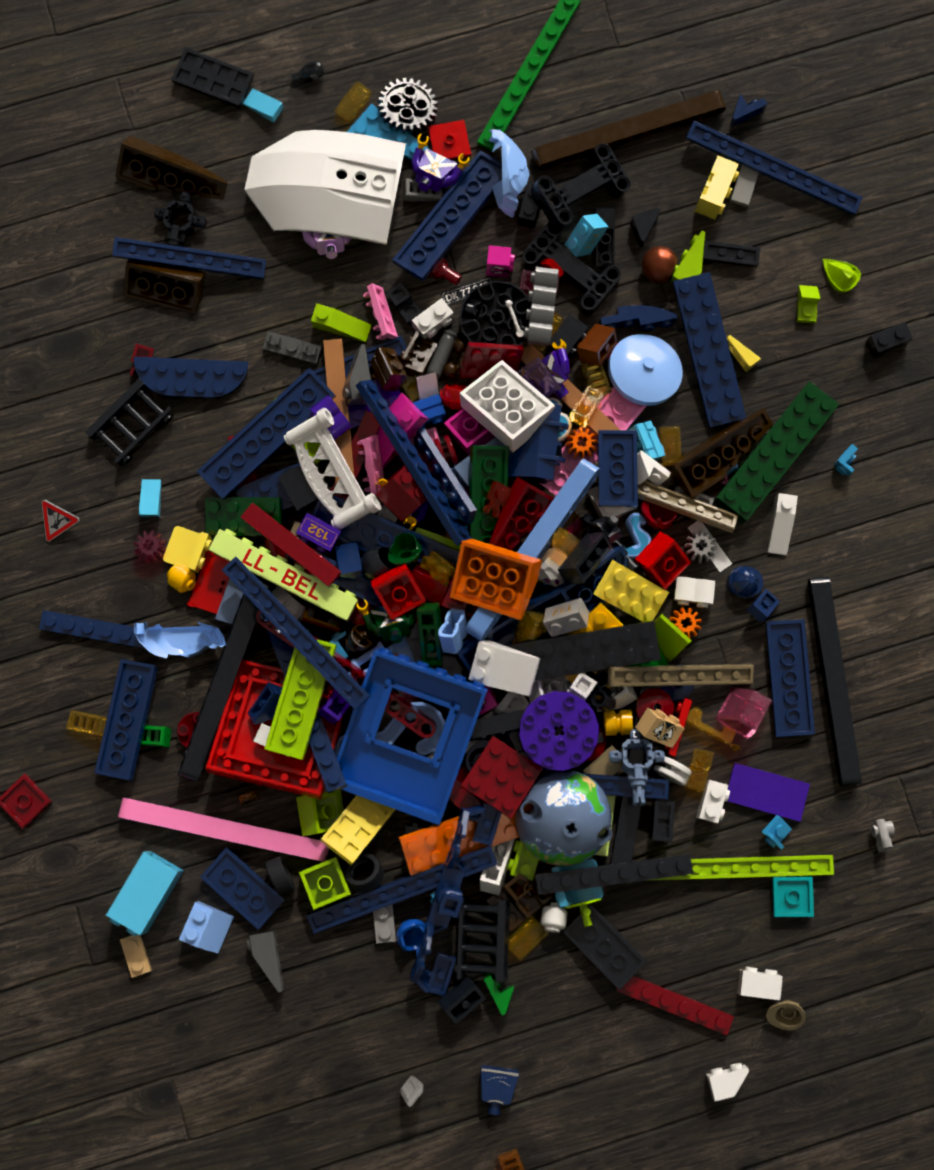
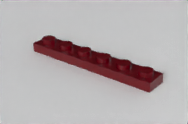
[616,976,734,1035]

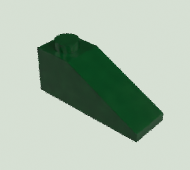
[417,602,443,666]

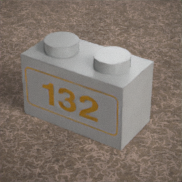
[543,598,589,637]

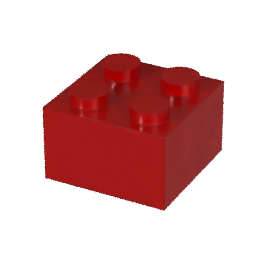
[635,531,691,590]

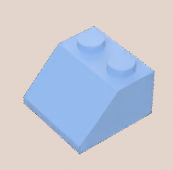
[179,901,234,953]

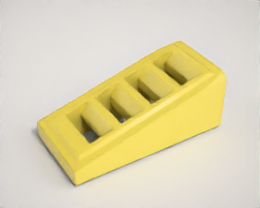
[727,335,761,372]

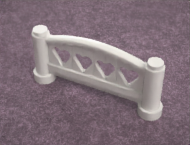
[284,408,381,530]

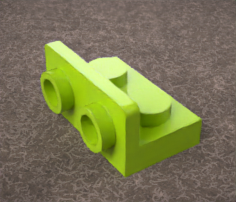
[507,840,539,881]

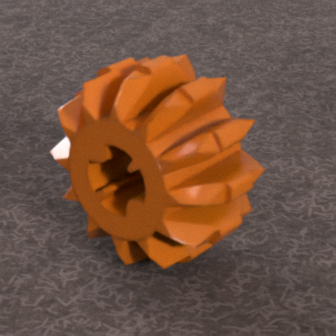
[565,427,598,460]
[669,607,702,639]

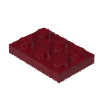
[459,342,524,379]

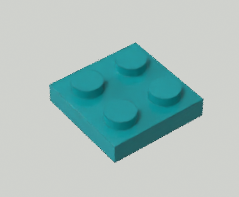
[772,877,814,917]

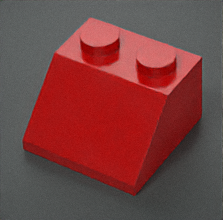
[371,564,426,620]

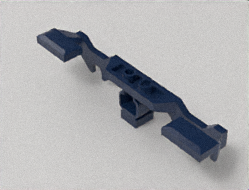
[409,802,502,996]

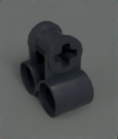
[585,671,618,713]

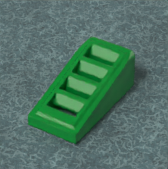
[141,725,171,747]

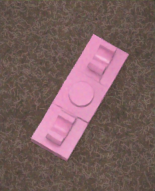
[363,283,398,340]
[357,435,384,494]

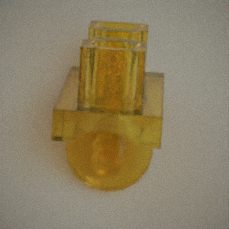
[420,551,455,586]

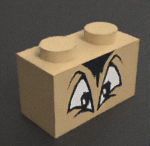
[635,708,685,748]

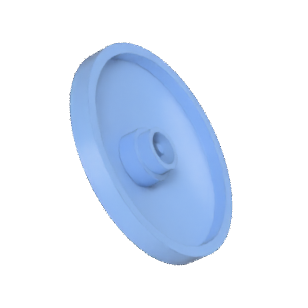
[608,334,683,406]

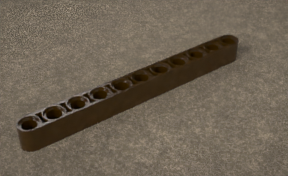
[531,90,726,170]

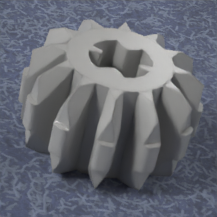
[684,530,717,563]

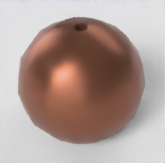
[641,246,678,284]

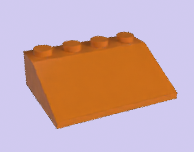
[450,538,542,620]

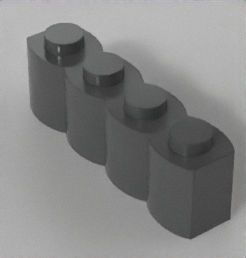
[523,267,558,347]

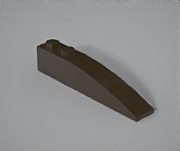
[115,136,228,200]
[666,408,773,498]

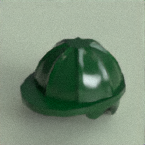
[388,533,422,566]

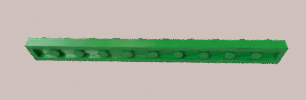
[477,0,581,152]

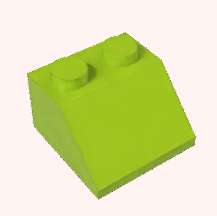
[296,790,344,836]

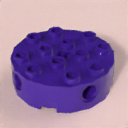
[519,691,599,771]

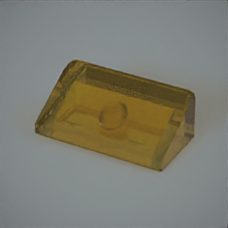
[509,916,548,961]

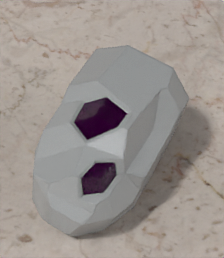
[538,557,564,587]

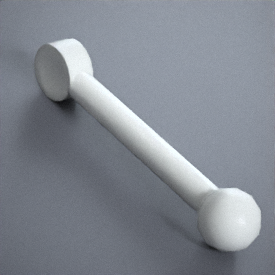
[505,300,524,338]

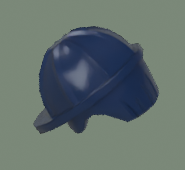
[726,566,763,599]

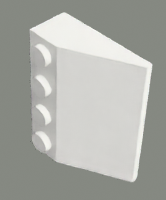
[460,360,555,452]

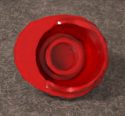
[440,384,468,411]

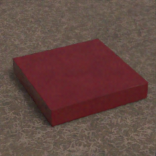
[0,773,52,829]

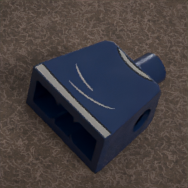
[481,1065,519,1115]

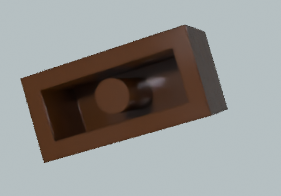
[577,323,618,367]

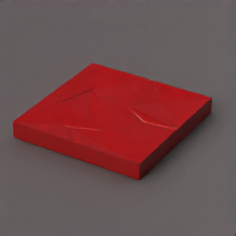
[205,660,347,800]

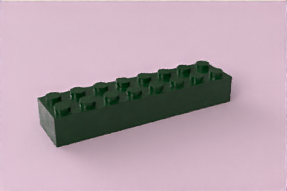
[714,381,839,524]

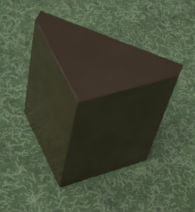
[299,601,342,633]

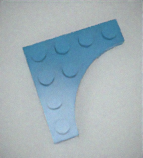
[347,104,428,161]

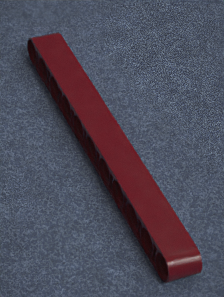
[256,610,437,738]

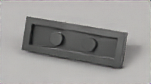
[262,331,322,365]

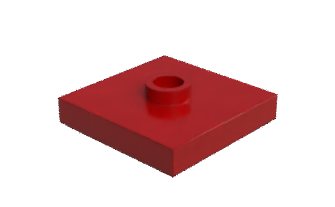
[428,120,471,160]

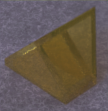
[512,610,546,644]

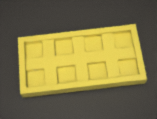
[593,560,669,622]
[320,795,396,865]

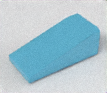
[243,89,284,123]
[139,479,161,517]

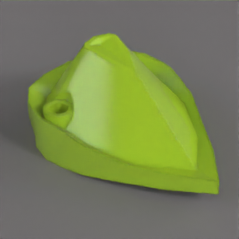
[822,259,861,293]

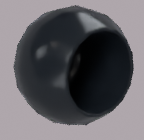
[360,546,397,582]

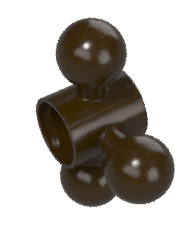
[443,339,477,385]

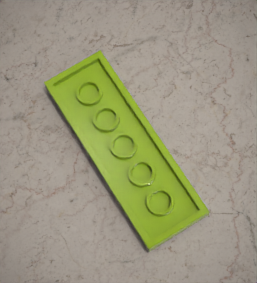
[264,639,337,760]

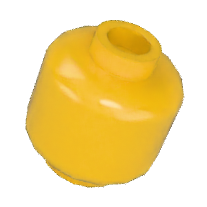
[167,564,196,593]

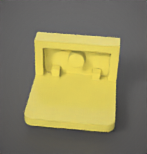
[163,526,212,573]

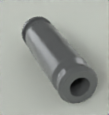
[426,330,458,383]

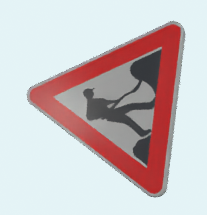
[41,500,80,542]

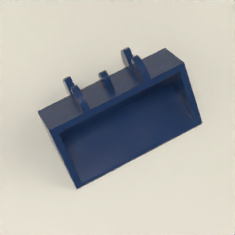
[508,403,569,484]

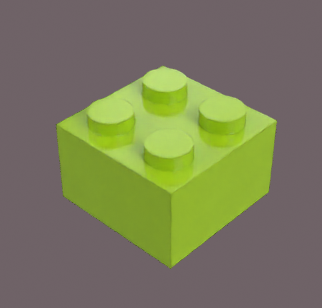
[299,857,351,911]

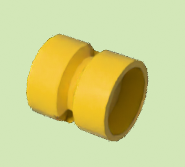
[603,710,633,736]

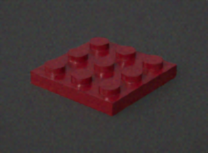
[460,736,543,819]

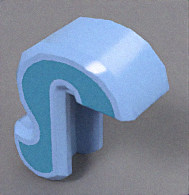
[625,513,651,561]

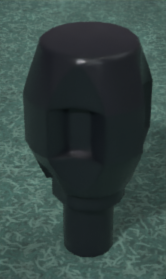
[291,61,325,81]

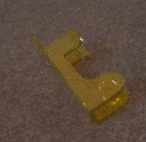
[686,707,741,751]

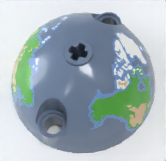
[515,770,612,866]

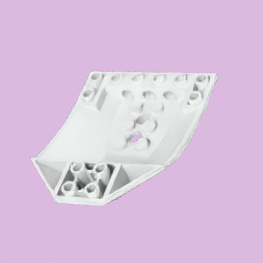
[245,130,406,245]

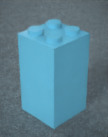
[106,851,184,936]

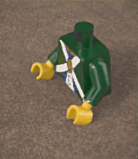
[356,599,417,644]

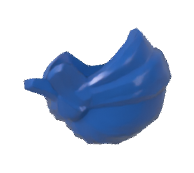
[396,919,431,955]

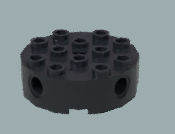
[459,280,531,349]

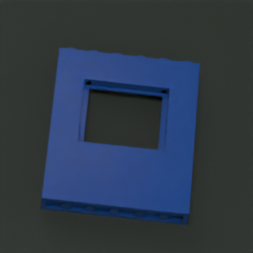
[337,647,488,825]

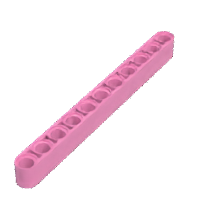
[118,798,329,862]

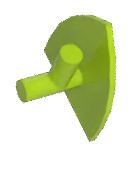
[562,898,602,927]

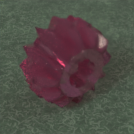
[133,530,167,563]

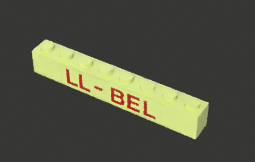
[209,529,359,622]

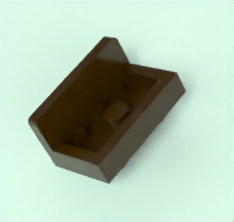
[399,331,438,376]

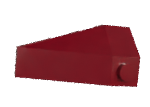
[489,477,554,550]

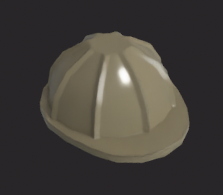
[766,1000,806,1030]

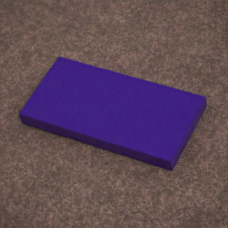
[727,763,810,822]

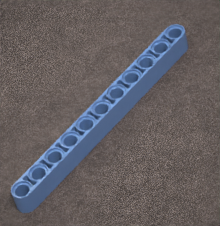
[465,459,600,641]

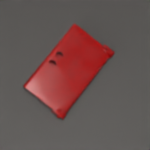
[187,551,230,614]

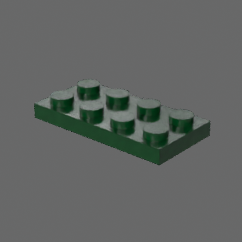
[205,497,282,536]

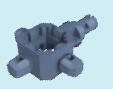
[609,729,665,806]

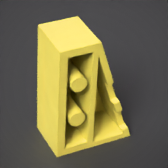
[695,156,739,220]

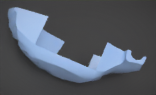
[489,129,529,218]
[134,622,226,658]

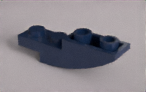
[599,305,677,331]

